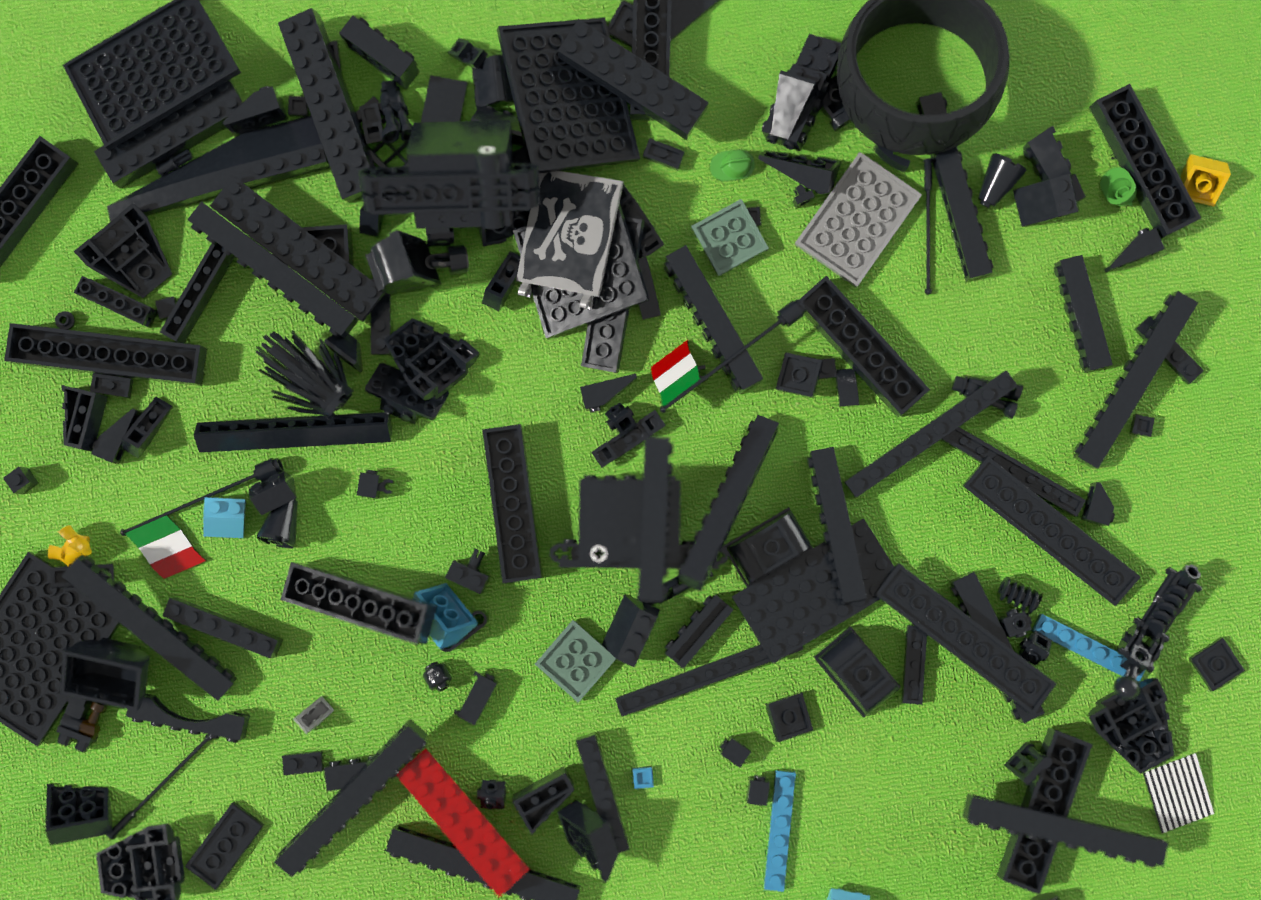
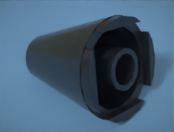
[978,153,1027,209]
[257,499,298,549]

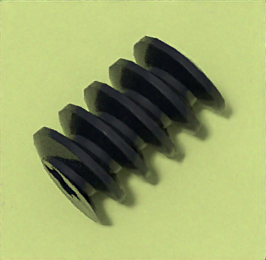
[998,576,1043,614]

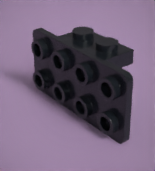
[365,363,449,424]

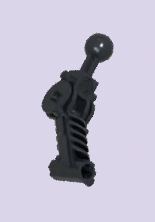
[1114,564,1202,701]

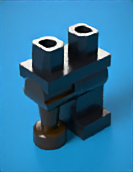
[56,696,108,752]

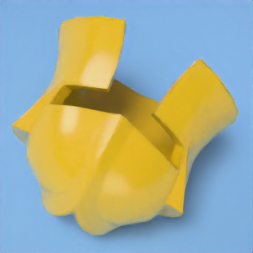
[48,525,92,566]

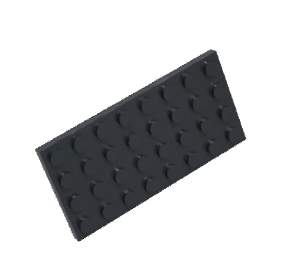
[732,518,894,664]

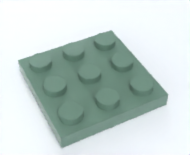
[691,199,769,277]
[535,620,616,702]

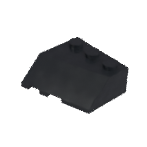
[45,784,112,846]
[557,800,619,882]

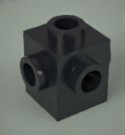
[604,403,637,436]
[998,608,1032,638]
[1019,630,1052,666]
[477,780,506,810]

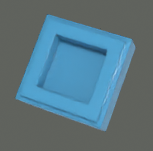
[633,767,654,789]

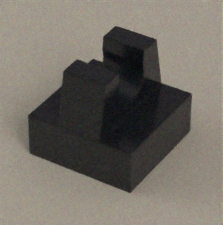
[792,184,815,209]

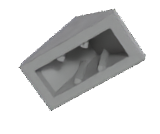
[294,696,334,734]

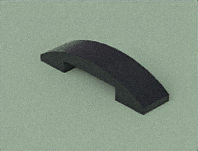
[591,410,666,468]

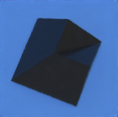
[324,334,363,373]

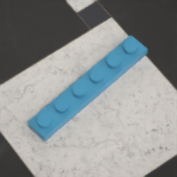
[1032,614,1145,682]
[764,770,796,892]

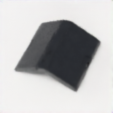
[472,55,514,109]

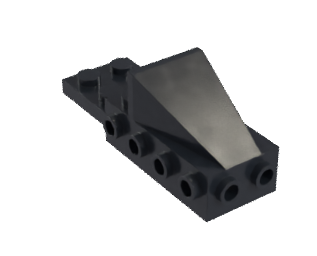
[762,34,841,152]

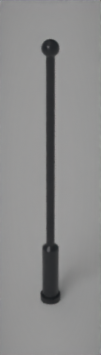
[923,159,933,295]
[107,734,213,840]

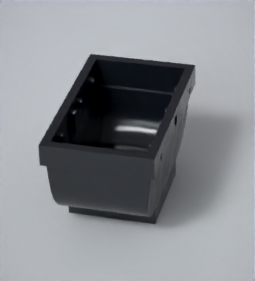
[366,230,442,295]
[723,507,813,588]
[813,626,900,718]
[60,638,149,711]

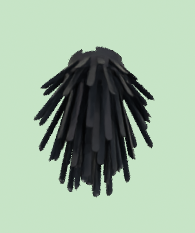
[256,330,354,420]

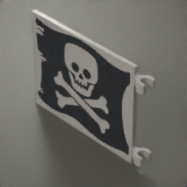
[516,171,623,309]

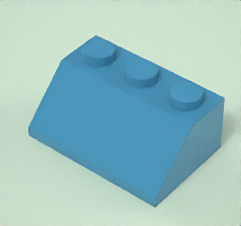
[413,583,478,649]

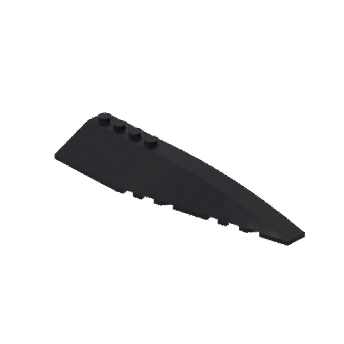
[107,115,330,221]

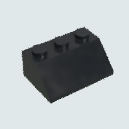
[471,105,524,147]
[602,594,660,667]

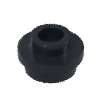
[55,311,75,330]

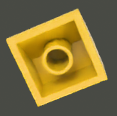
[1181,154,1231,206]

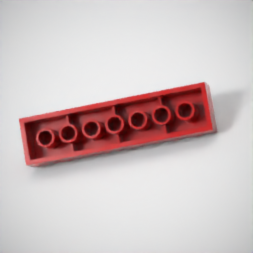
[396,748,529,897]

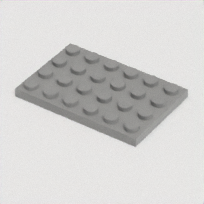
[794,152,922,288]

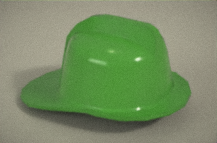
[710,149,755,181]
[1100,167,1137,206]

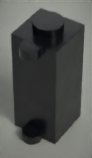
[453,671,498,725]

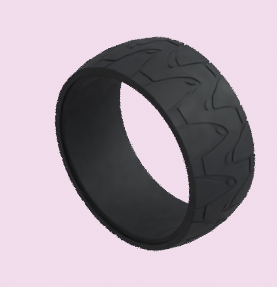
[837,0,1010,155]

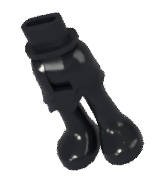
[380,80,413,144]
[952,375,1023,419]

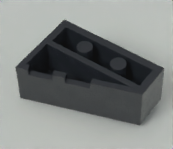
[62,385,108,452]
[513,766,574,835]

